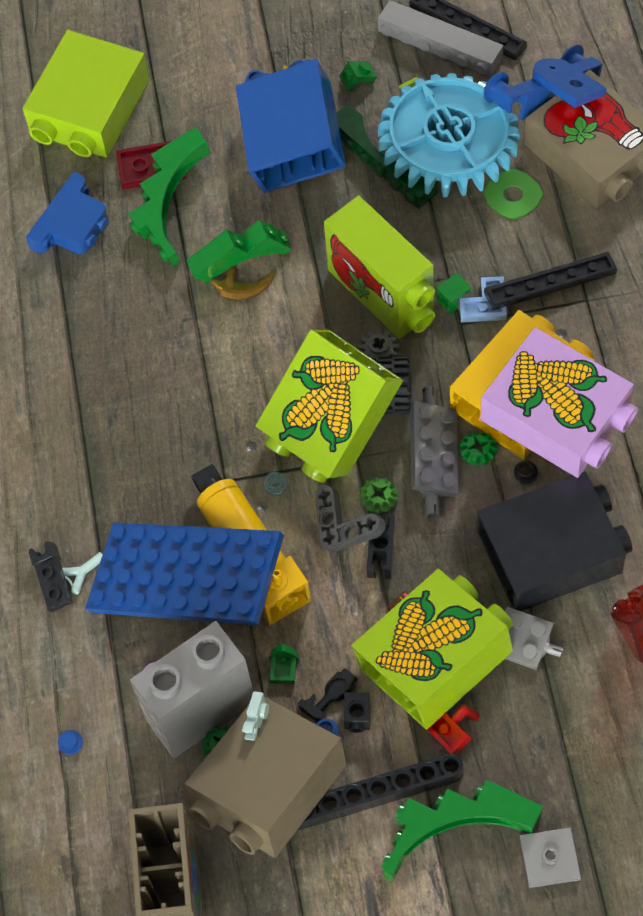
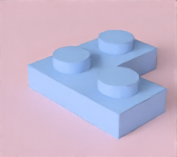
[460,276,507,322]

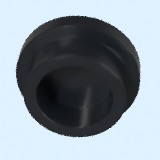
[514,460,538,484]

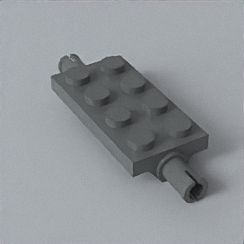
[410,386,458,519]

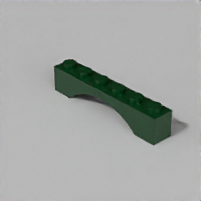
[336,103,438,209]

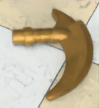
[211,265,275,300]

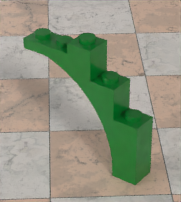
[128,127,211,267]
[381,780,543,881]

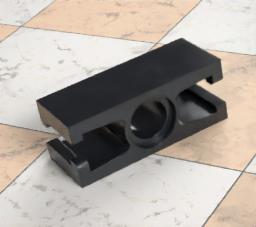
[367,513,395,579]

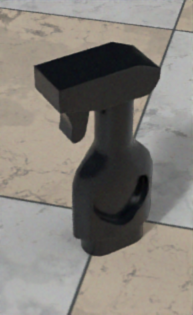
[297,668,358,722]

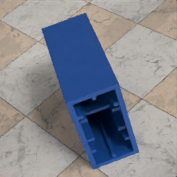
[236,58,346,193]

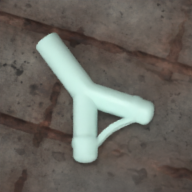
[62,552,103,595]

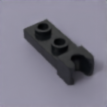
[29,541,73,612]

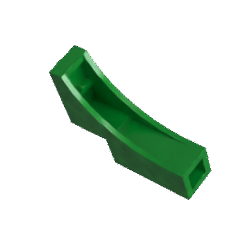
[186,220,292,284]

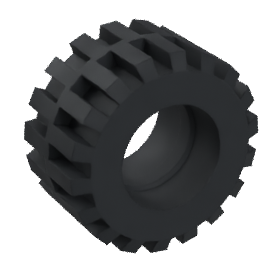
[377,356,411,415]

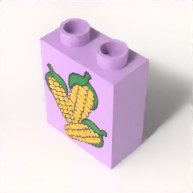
[480,327,638,478]

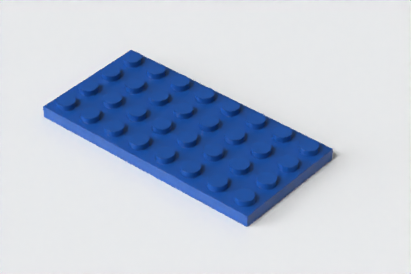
[85,522,284,625]

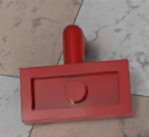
[427,705,479,755]

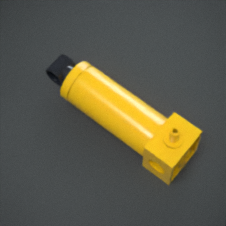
[191,464,311,625]

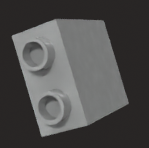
[130,621,253,759]

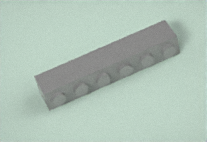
[378,0,503,77]

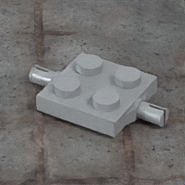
[505,607,564,670]

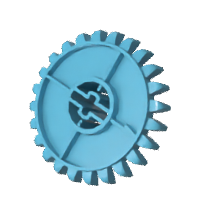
[378,73,520,197]

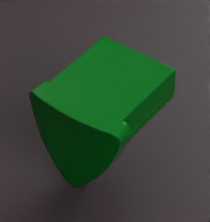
[269,644,299,684]

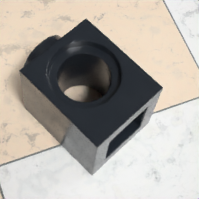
[344,692,370,733]

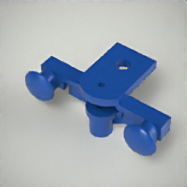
[483,45,607,120]

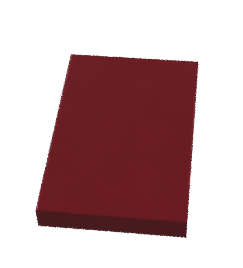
[116,141,186,190]

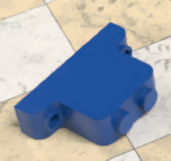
[26,172,109,254]

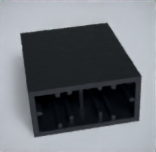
[477,471,633,611]

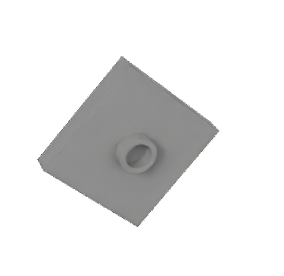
[519,827,581,888]

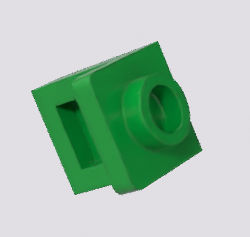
[339,61,377,91]

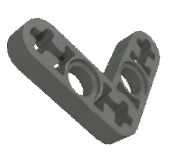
[315,485,385,552]

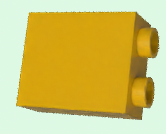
[450,310,595,460]

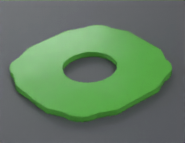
[483,169,543,220]

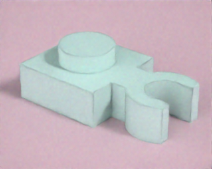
[242,691,269,741]

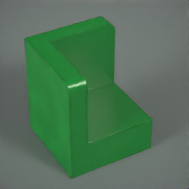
[436,273,471,314]

